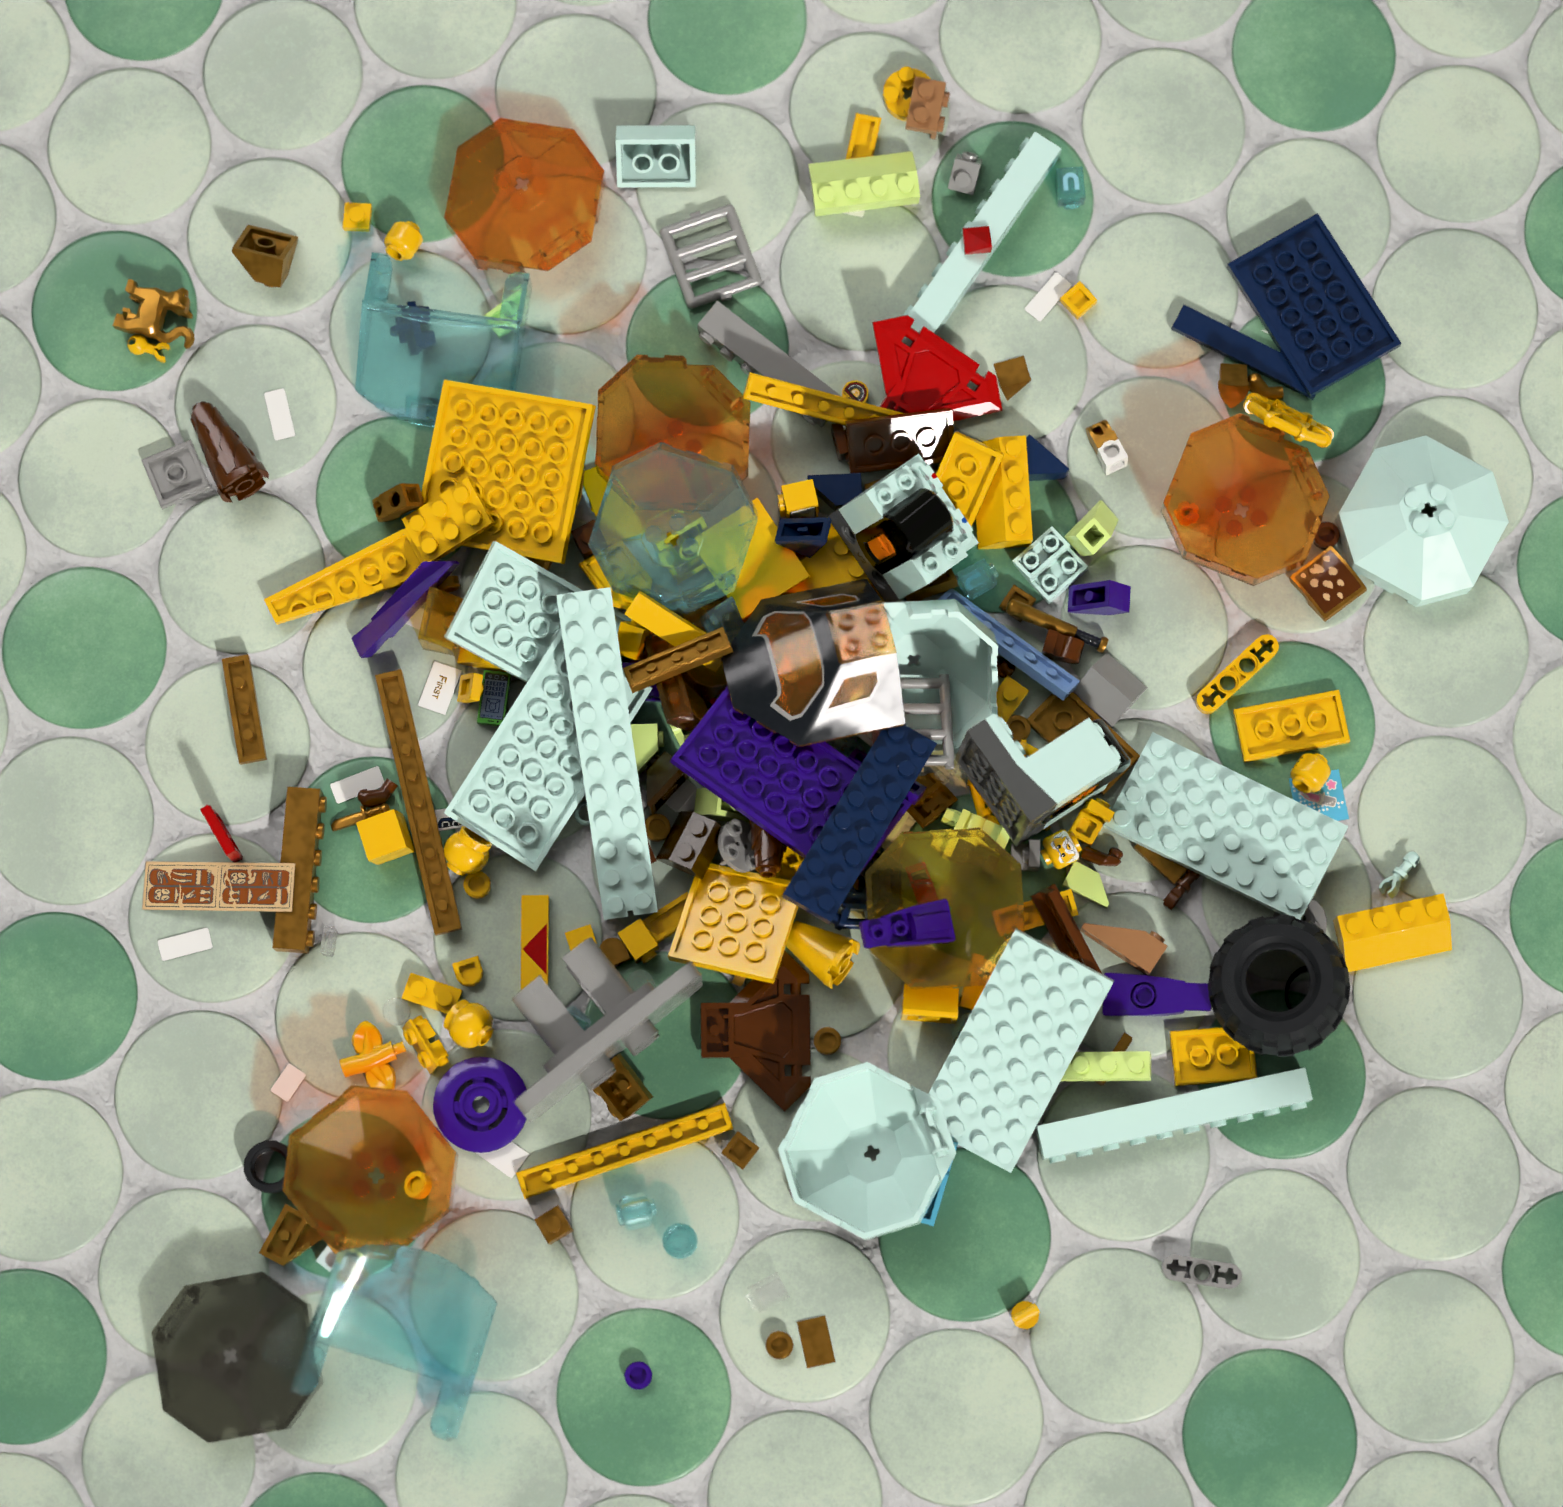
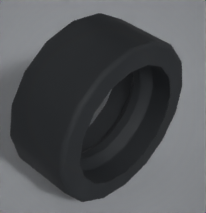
[244,1140,298,1193]

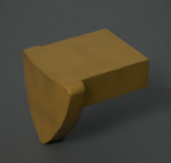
[1218,363,1250,408]

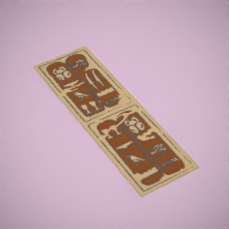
[142,861,295,912]

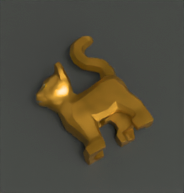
[113,279,195,348]

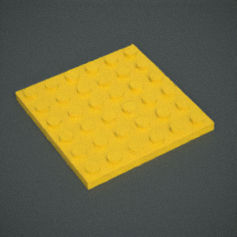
[421,380,596,564]

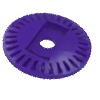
[433,1057,527,1153]

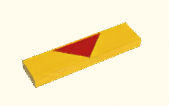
[521,895,549,990]

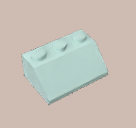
[616,125,696,187]

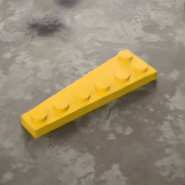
[264,528,424,625]

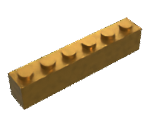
[272,787,327,953]

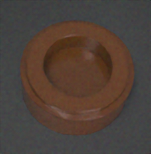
[1312,522,1340,550]

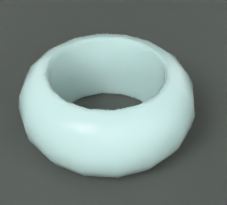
[574,801,590,826]

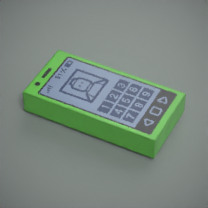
[477,670,511,726]

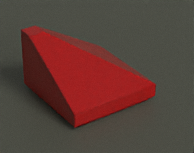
[962,226,992,255]

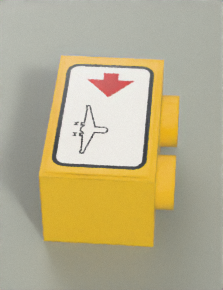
[777,479,819,518]

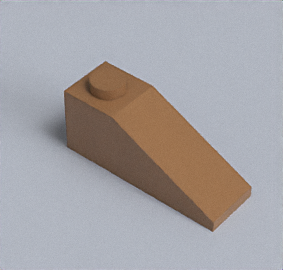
[1080,923,1168,975]

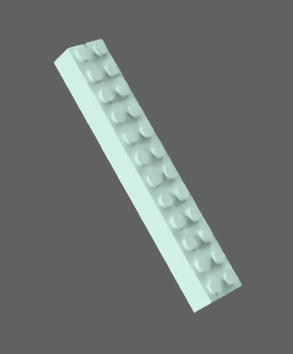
[556,587,658,920]

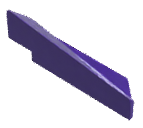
[351,561,460,658]

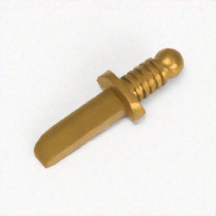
[331,804,390,832]

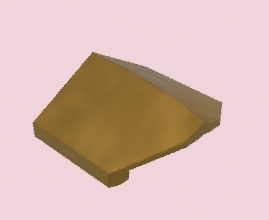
[907,773,958,828]

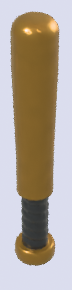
[1006,599,1109,653]

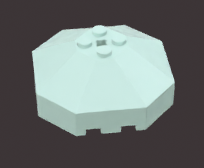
[1334,435,1509,607]
[840,599,998,753]
[778,1062,956,1240]

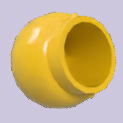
[444,826,492,876]
[443,999,494,1048]

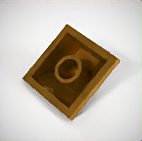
[232,225,298,288]

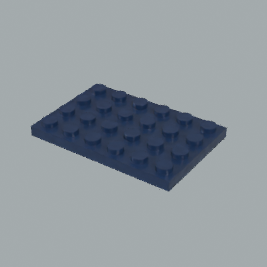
[1227,213,1401,398]

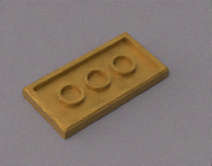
[1026,692,1140,795]

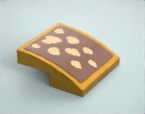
[1289,546,1367,622]

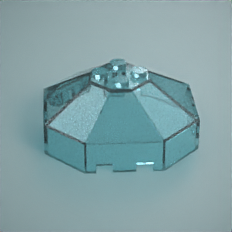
[588,442,758,614]

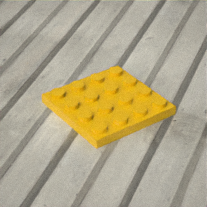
[668,863,798,984]

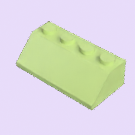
[808,151,920,216]

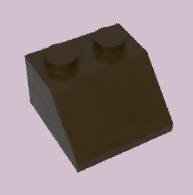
[656,811,721,879]

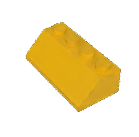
[976,435,1033,550]
[1333,893,1452,972]

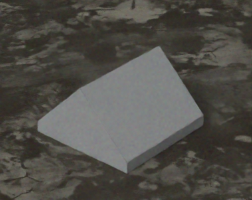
[1073,653,1148,727]

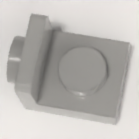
[1011,840,1040,872]

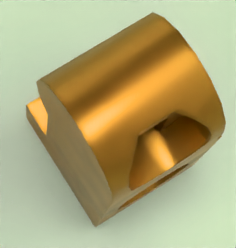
[372,483,424,522]

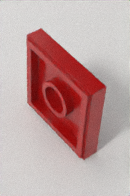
[200,805,243,863]

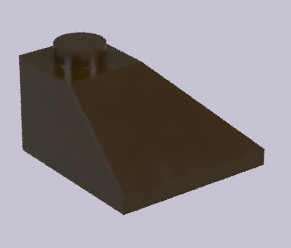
[646,751,689,815]

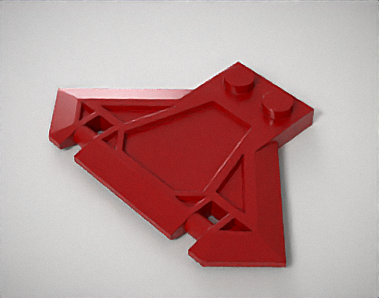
[872,315,1003,421]

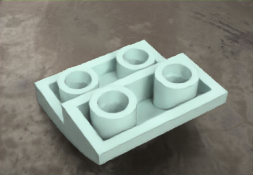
[1012,526,1088,604]

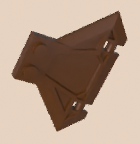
[700,950,811,1112]

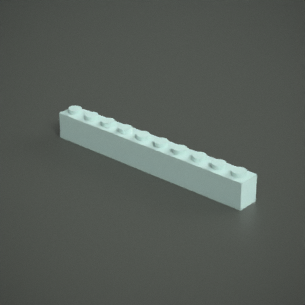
[901,132,1061,346]
[1035,1067,1313,1164]

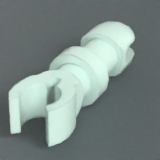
[1379,851,1420,899]

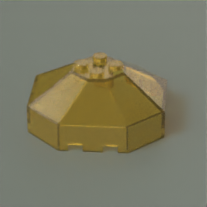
[865,828,1024,989]

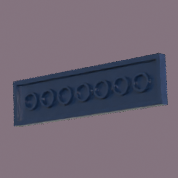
[782,724,937,925]

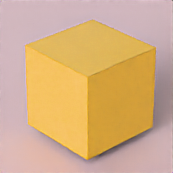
[356,809,415,865]

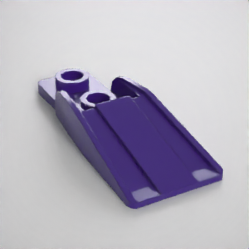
[859,899,956,949]
[1102,972,1212,1016]

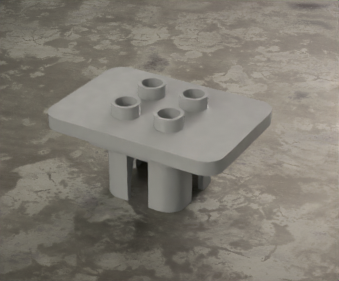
[512,937,702,1122]

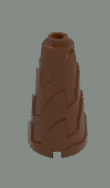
[190,401,269,502]
[749,819,787,878]

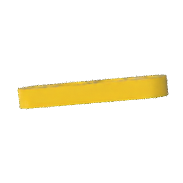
[1195,634,1279,714]

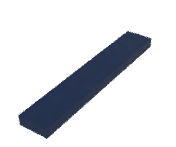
[1171,305,1316,400]

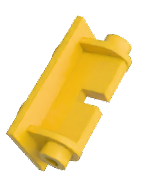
[402,1015,449,1074]

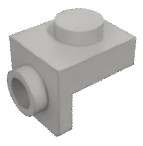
[948,152,983,195]

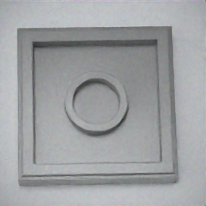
[141,439,211,509]

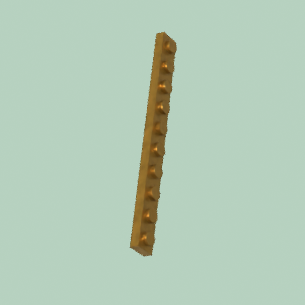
[375,669,462,936]

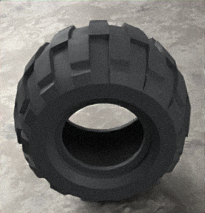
[1208,914,1350,1057]

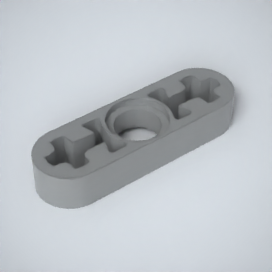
[1161,1255,1242,1289]

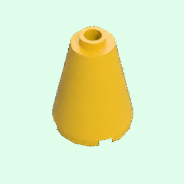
[786,921,860,989]

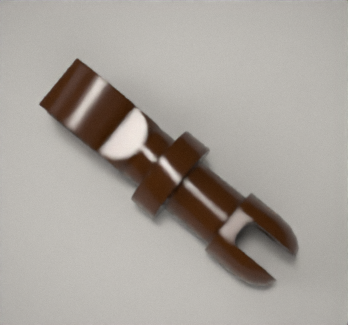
[1163,869,1201,910]

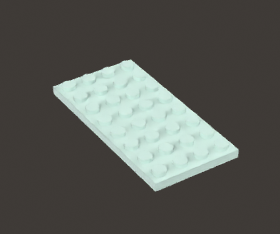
[444,630,652,871]
[1104,732,1348,920]
[928,929,1114,1173]

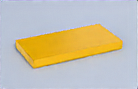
[1233,690,1350,763]

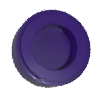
[624,1361,652,1390]

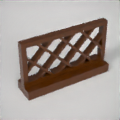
[1030,884,1102,974]

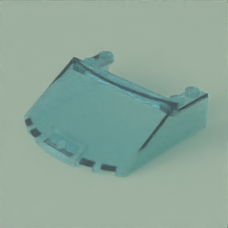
[355,252,532,427]
[289,1245,497,1441]

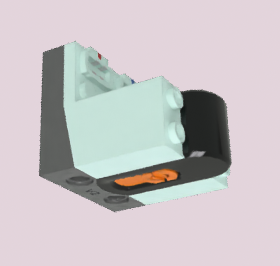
[827,454,979,602]
[955,714,1131,847]

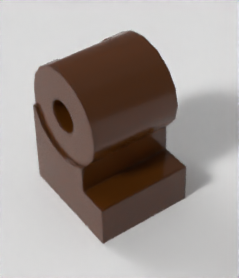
[1042,629,1085,664]

